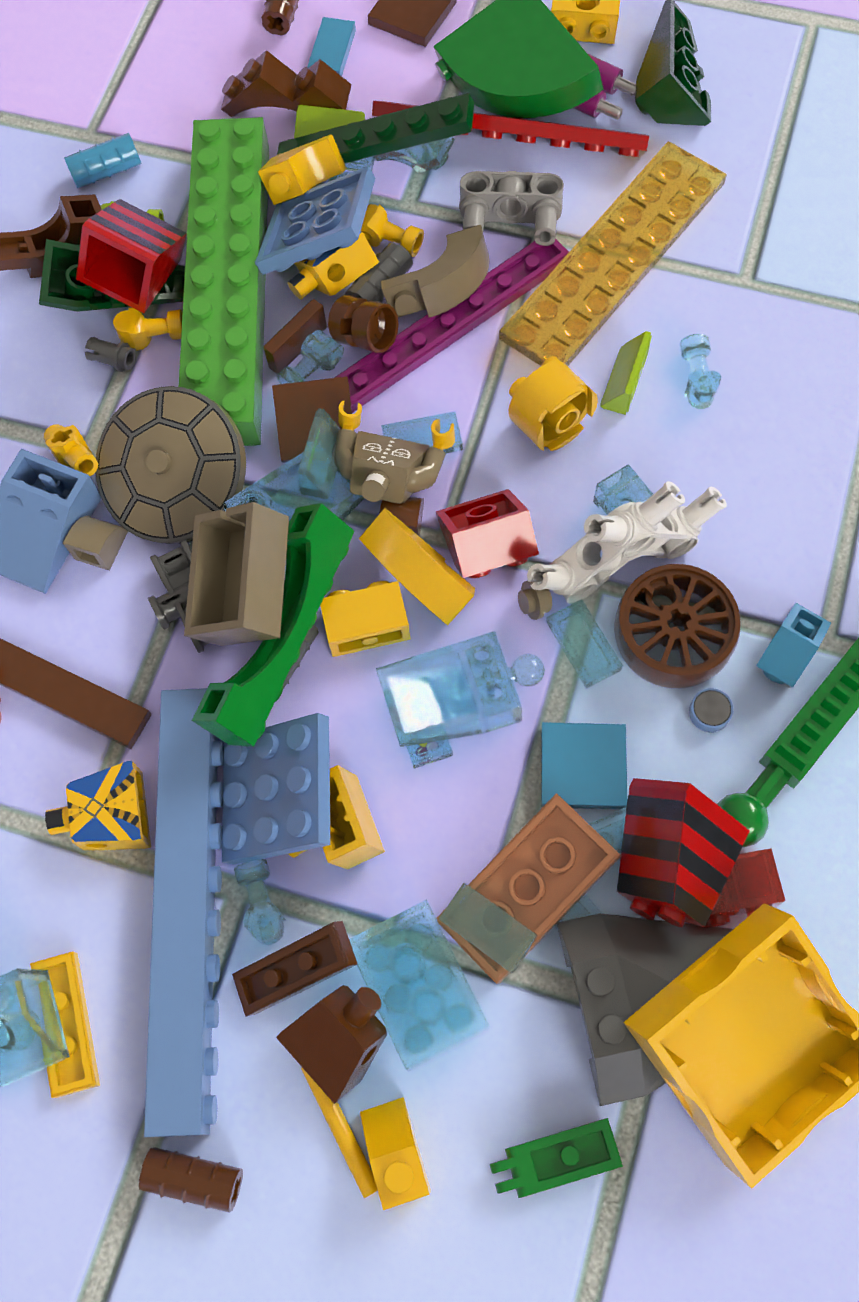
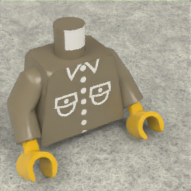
[334,401,455,503]

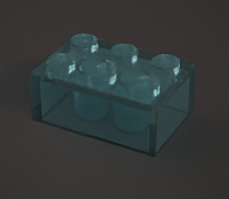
[349,899,490,1072]

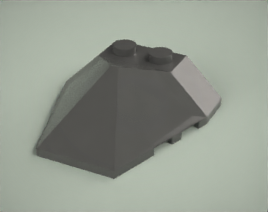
[557,913,733,1106]

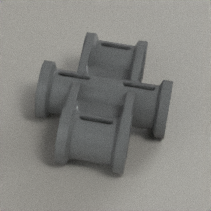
[148,540,210,653]

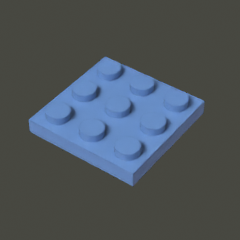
[255,166,375,275]
[222,713,331,865]

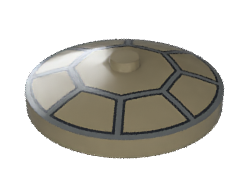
[95,386,246,544]

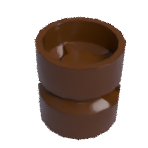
[328,295,399,353]

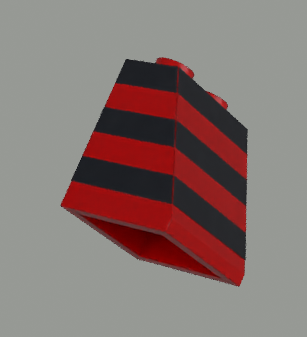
[76,199,187,313]
[616,778,750,927]

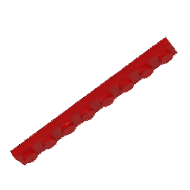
[372,101,649,157]

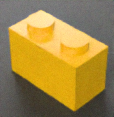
[320,581,411,657]

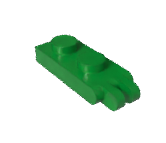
[489,1118,623,1198]

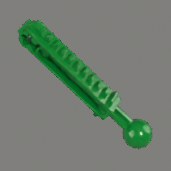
[717,638,859,847]

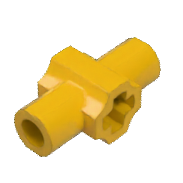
[43,424,98,476]

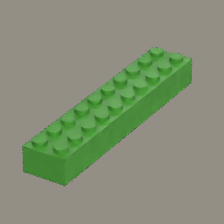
[178,117,269,446]

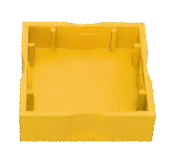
[623,903,859,1189]

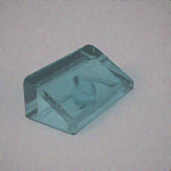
[298,408,340,499]

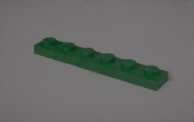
[277,93,475,163]

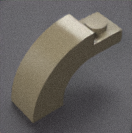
[381,225,490,318]

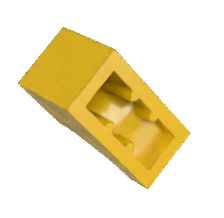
[258,134,347,205]

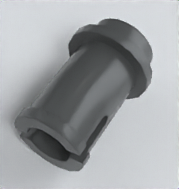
[85,337,136,372]

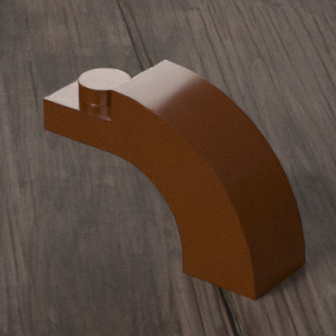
[0,194,102,278]

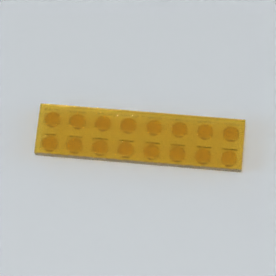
[499,141,727,366]

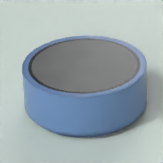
[689,688,733,732]

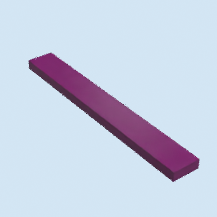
[334,239,571,413]

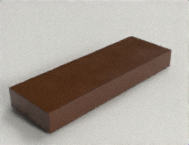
[232,921,358,1017]

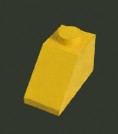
[360,1097,432,1210]

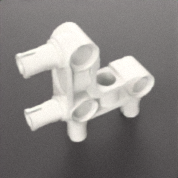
[527,481,727,604]

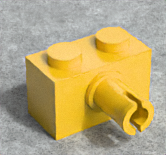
[289,765,385,870]

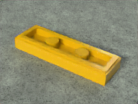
[30,951,100,1098]

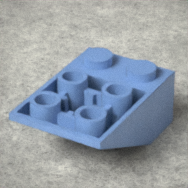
[0,448,102,594]

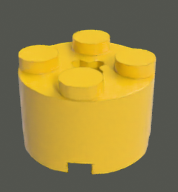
[508,356,598,451]

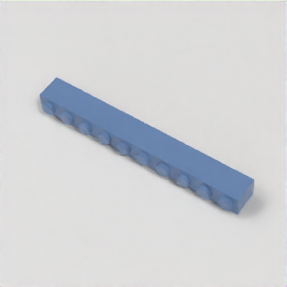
[144,688,224,1137]

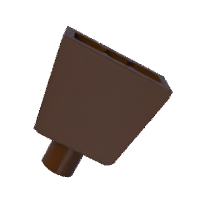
[276,985,387,1104]

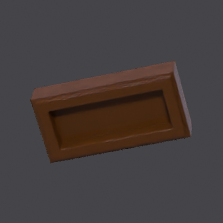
[263,299,327,375]

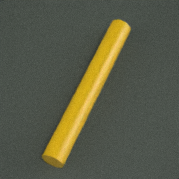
[301,1068,378,1199]

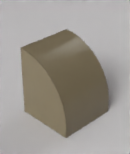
[63,516,128,571]

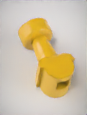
[361,204,424,257]
[113,307,183,351]

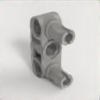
[459,171,564,246]

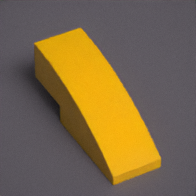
[359,508,475,626]

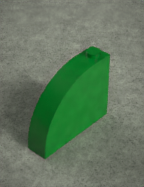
[433,0,603,118]

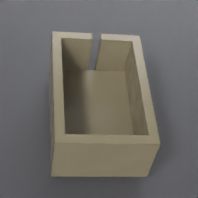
[184,502,289,646]

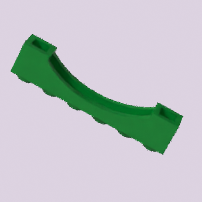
[191,503,355,747]

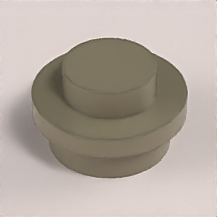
[518,580,552,620]

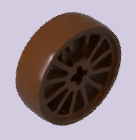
[614,564,740,688]

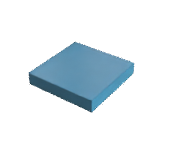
[541,722,627,810]

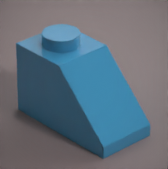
[756,603,831,687]

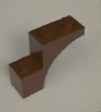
[221,50,352,117]

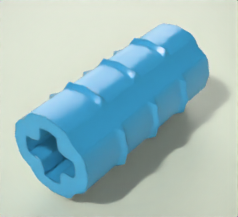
[64,133,142,188]

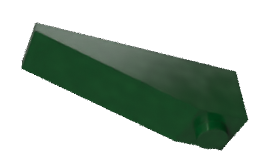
[635,0,712,126]
[39,239,185,312]

